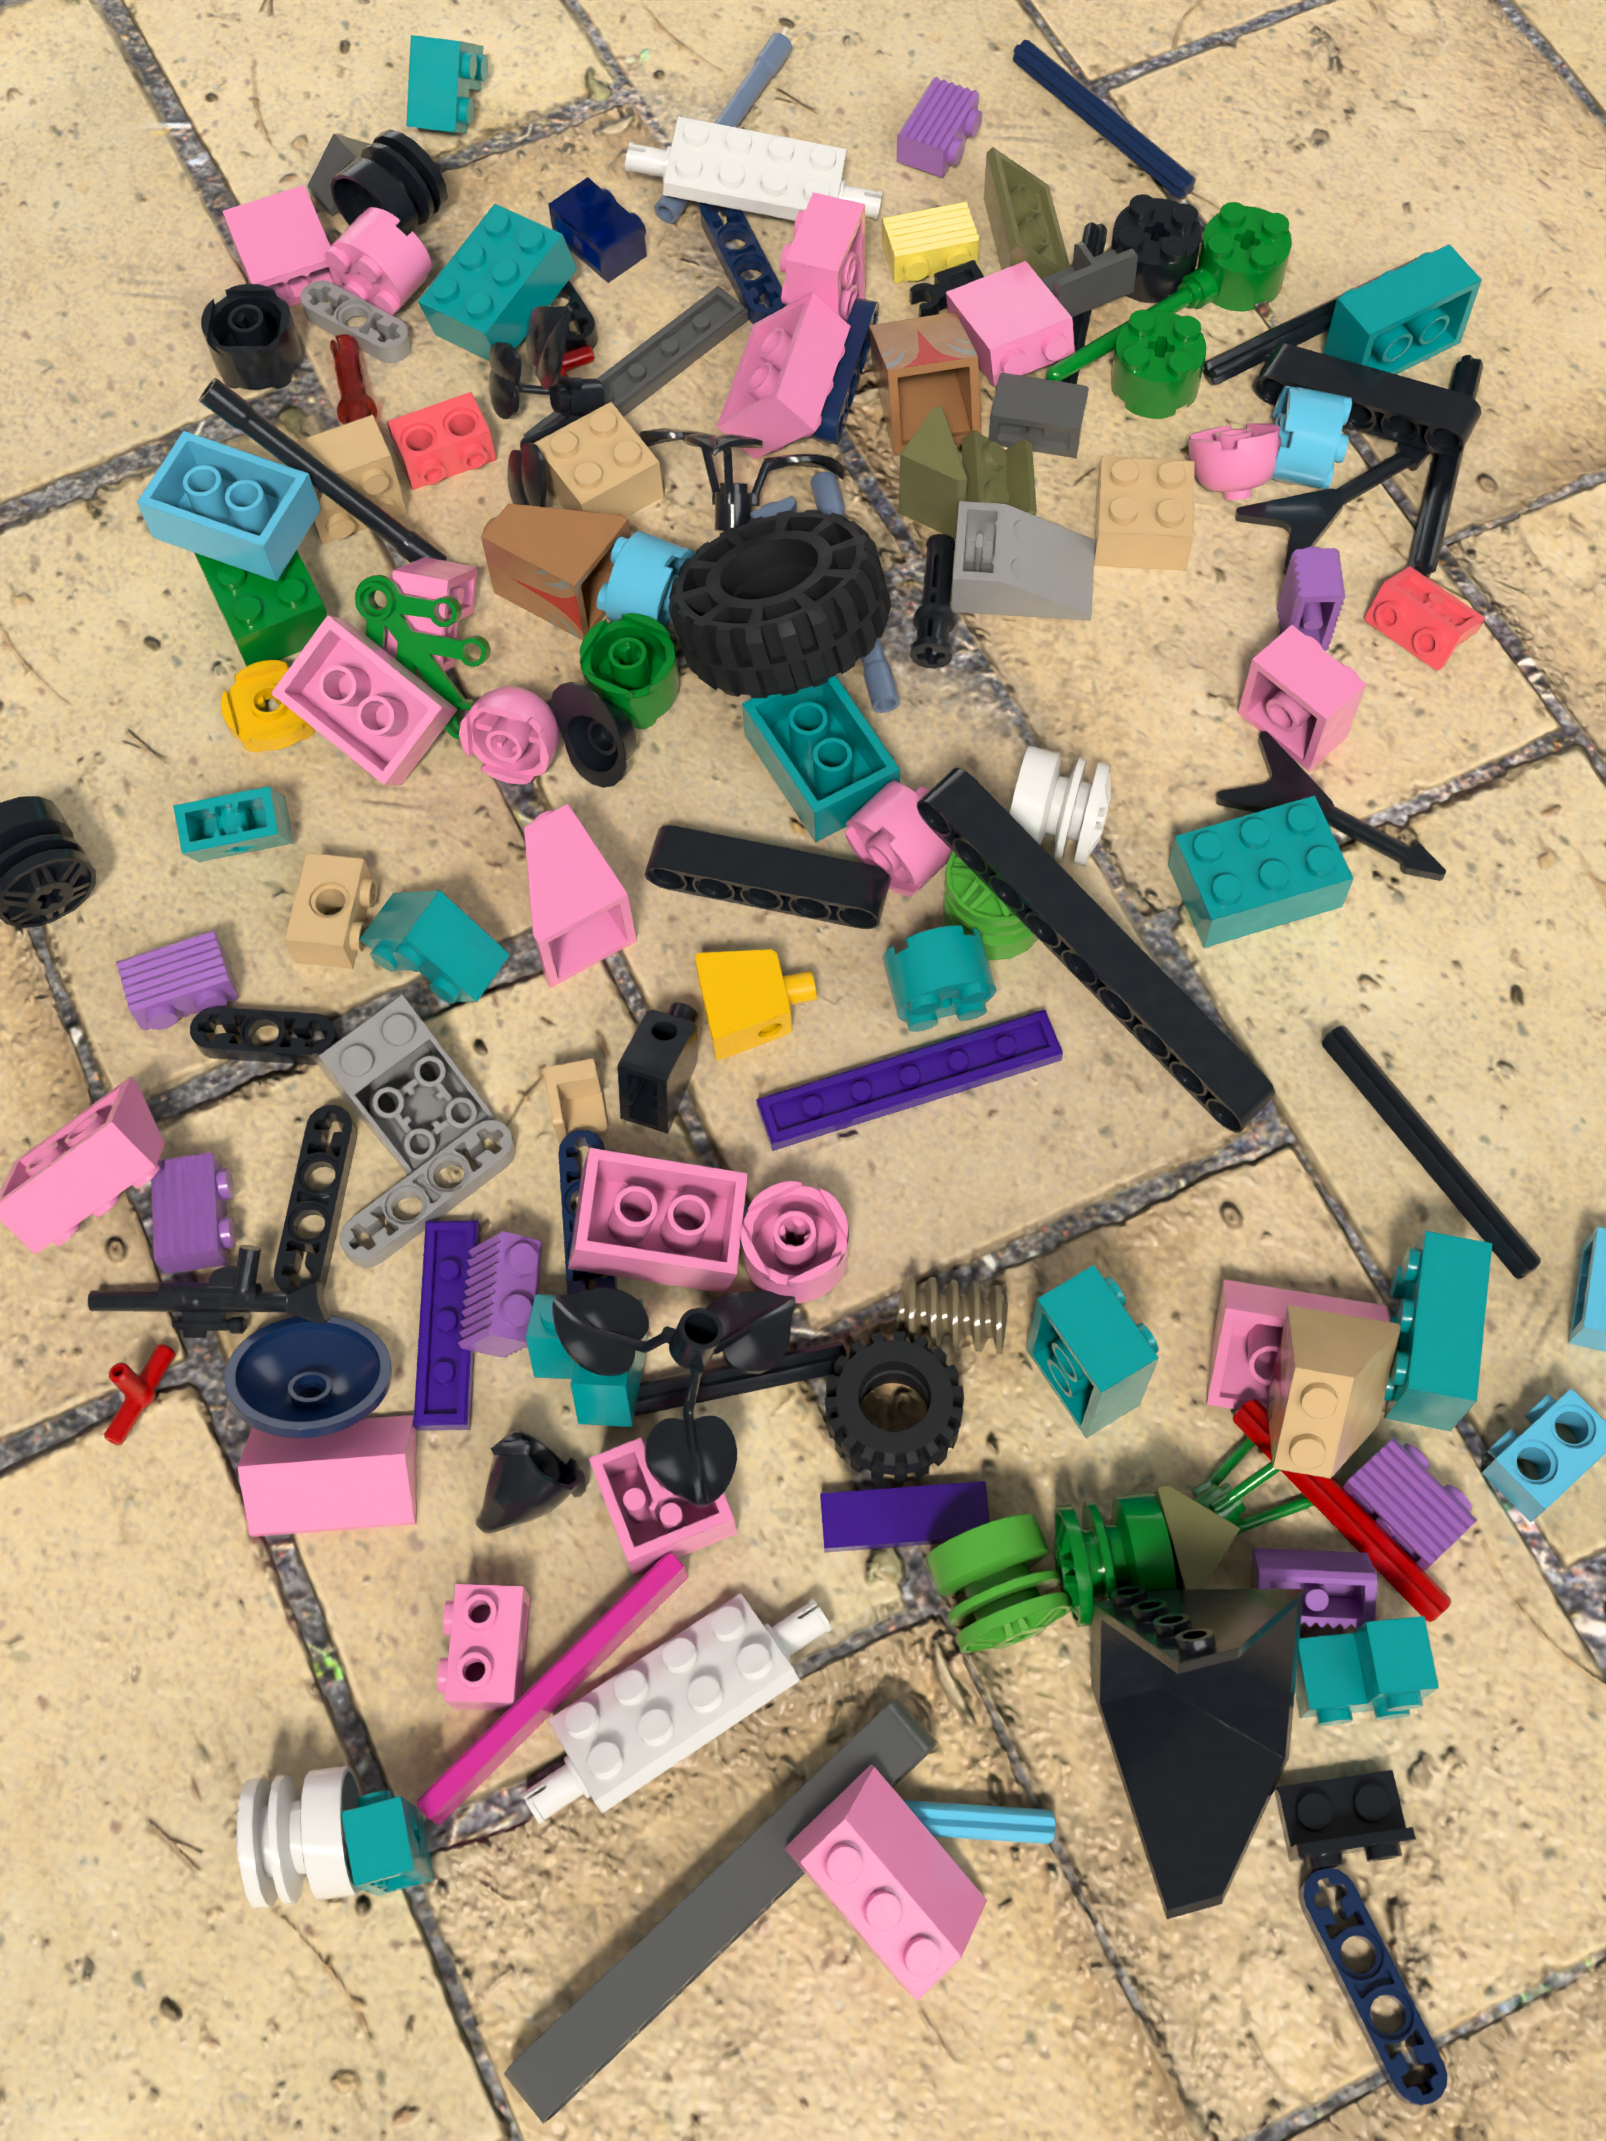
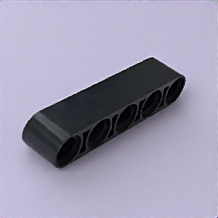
[1254,344,1482,456]
[645,825,891,929]

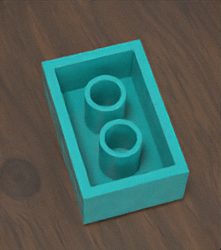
[418,203,577,362]
[1323,244,1482,374]
[742,675,900,843]
[1168,795,1354,948]
[1384,1231,1492,1431]
[1026,1265,1159,1438]

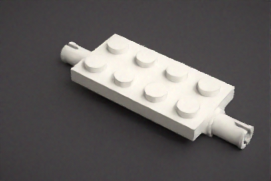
[625,116,883,221]
[521,1593,832,1825]

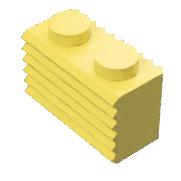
[881,201,979,284]

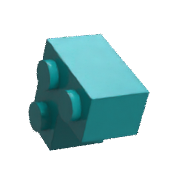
[406,35,488,133]
[360,890,510,1003]
[526,1294,648,1427]
[1295,1616,1439,1726]

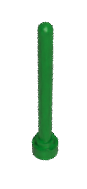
[1046,268,1218,382]

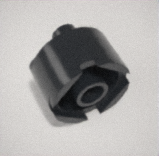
[1110,194,1202,303]
[201,284,302,390]

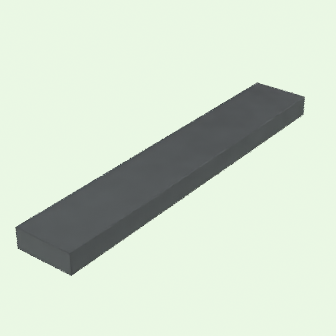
[523,286,749,438]

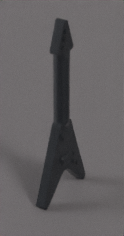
[1235,443,1431,575]
[1216,731,1446,881]

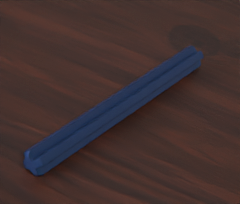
[1013,40,1196,199]

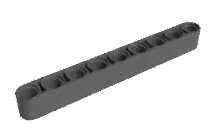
[504,1698,938,2124]

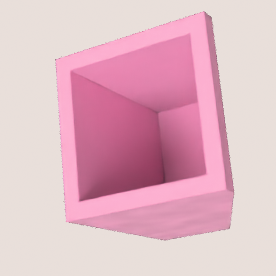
[524,804,637,988]

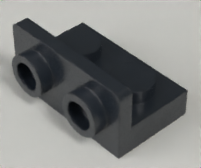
[1274,1770,1416,1870]

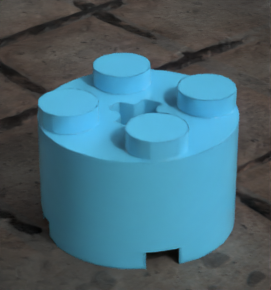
[1271,386,1352,489]
[597,531,696,636]

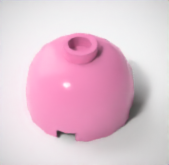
[1188,423,1282,500]
[459,686,560,785]

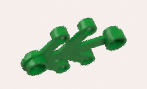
[355,575,491,740]

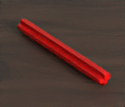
[1233,1398,1451,1622]

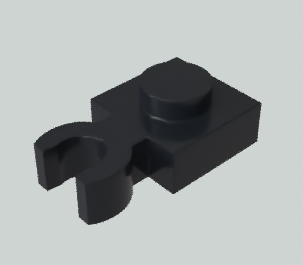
[909,260,984,317]

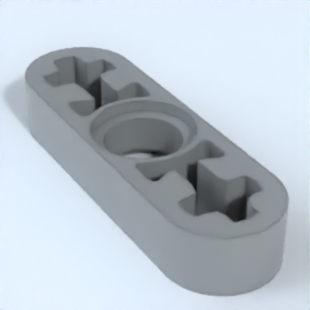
[301,280,412,363]

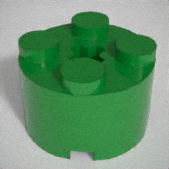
[1197,202,1292,312]
[1110,310,1207,419]
[579,613,679,729]

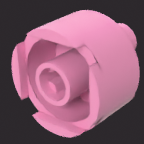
[325,207,432,316]
[845,780,952,897]
[741,1181,849,1303]

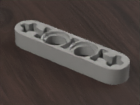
[340,1120,516,1268]

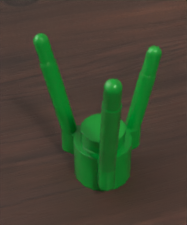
[1191,1437,1314,1536]

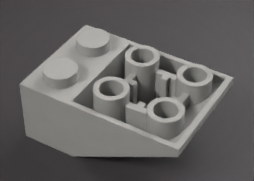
[951,501,1095,621]
[314,995,496,1175]

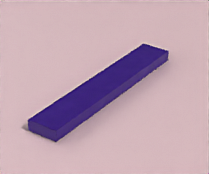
[756,1010,1063,1151]

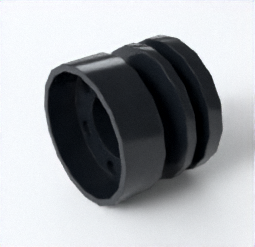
[330,129,448,236]
[0,796,96,928]

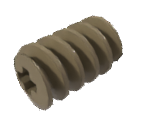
[896,1275,1008,1355]

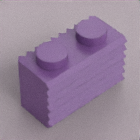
[897,77,982,178]
[1276,547,1346,651]
[116,930,239,1030]
[151,1152,237,1274]
[458,1231,543,1357]
[1343,1438,1477,1571]
[1251,1548,1377,1629]

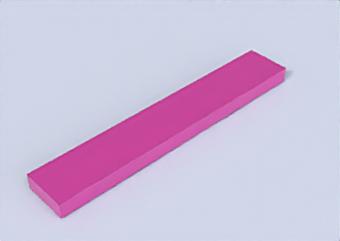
[416,1552,688,1826]

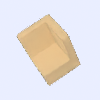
[543,1058,609,1144]

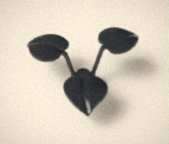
[489,306,605,507]
[639,428,844,531]
[552,1288,795,1507]

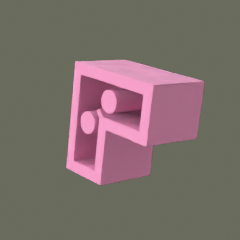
[384,557,478,672]
[588,1437,737,1576]

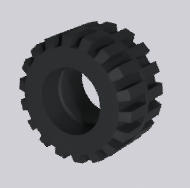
[825,1331,964,1483]

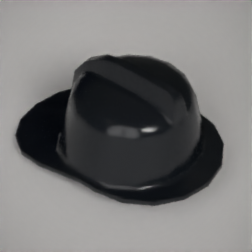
[551,682,637,788]

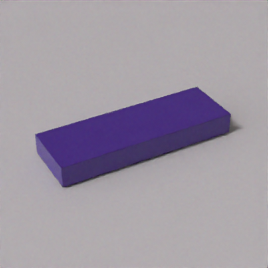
[820,1481,990,1553]

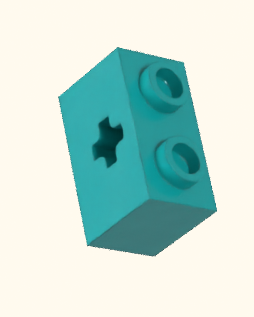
[173,786,294,862]
[341,1790,435,1896]

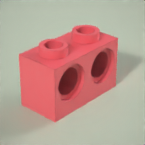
[387,392,496,490]

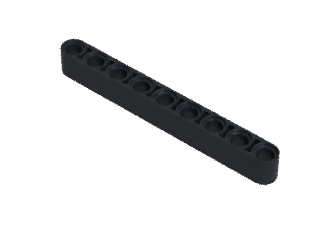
[917,768,1275,1133]

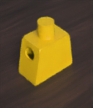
[694,949,817,1060]

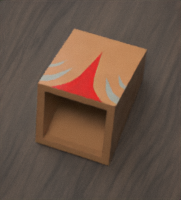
[869,312,982,455]
[481,503,631,640]

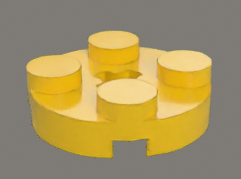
[221,660,315,753]

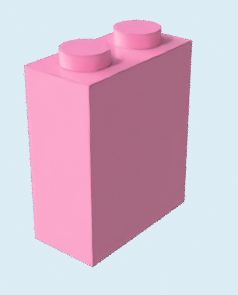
[222,185,344,306]
[946,261,1075,387]

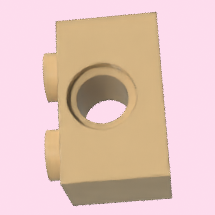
[284,852,378,969]

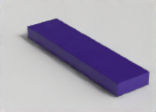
[413,1220,480,1431]

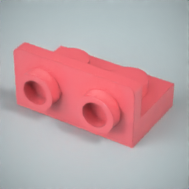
[1365,566,1486,671]

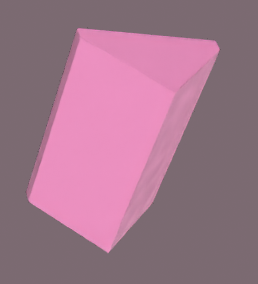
[237,1415,417,1537]

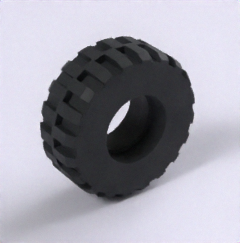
[668,510,891,698]

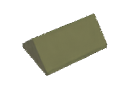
[984,147,1070,279]

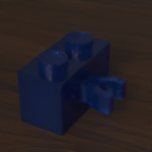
[548,177,647,283]

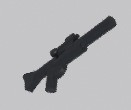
[88,1245,331,1338]

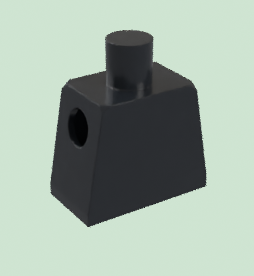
[617,1002,699,1134]

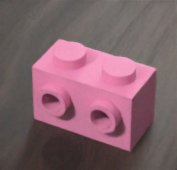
[437,1584,531,1711]

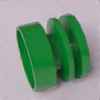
[1053,1491,1177,1627]

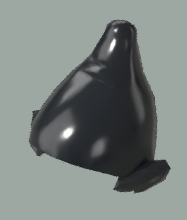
[476,1429,586,1534]

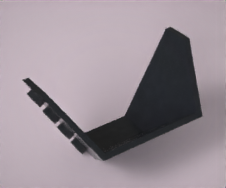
[1091,1586,1304,1919]

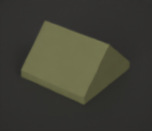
[899,406,967,539]
[1154,1485,1240,1589]

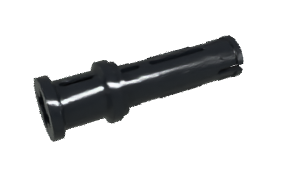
[910,534,955,669]

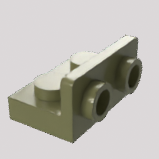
[961,430,1037,515]

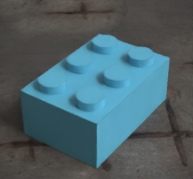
[137,431,321,581]

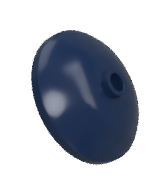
[224,1316,392,1438]

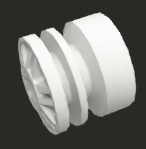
[1010,746,1112,866]
[236,1765,362,1909]

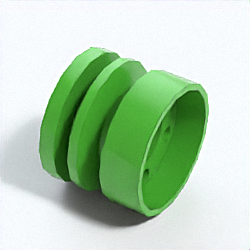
[943,851,1038,960]
[925,1514,1072,1653]

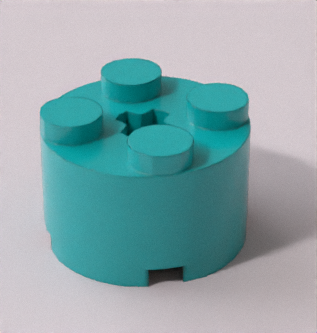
[882,926,996,1032]

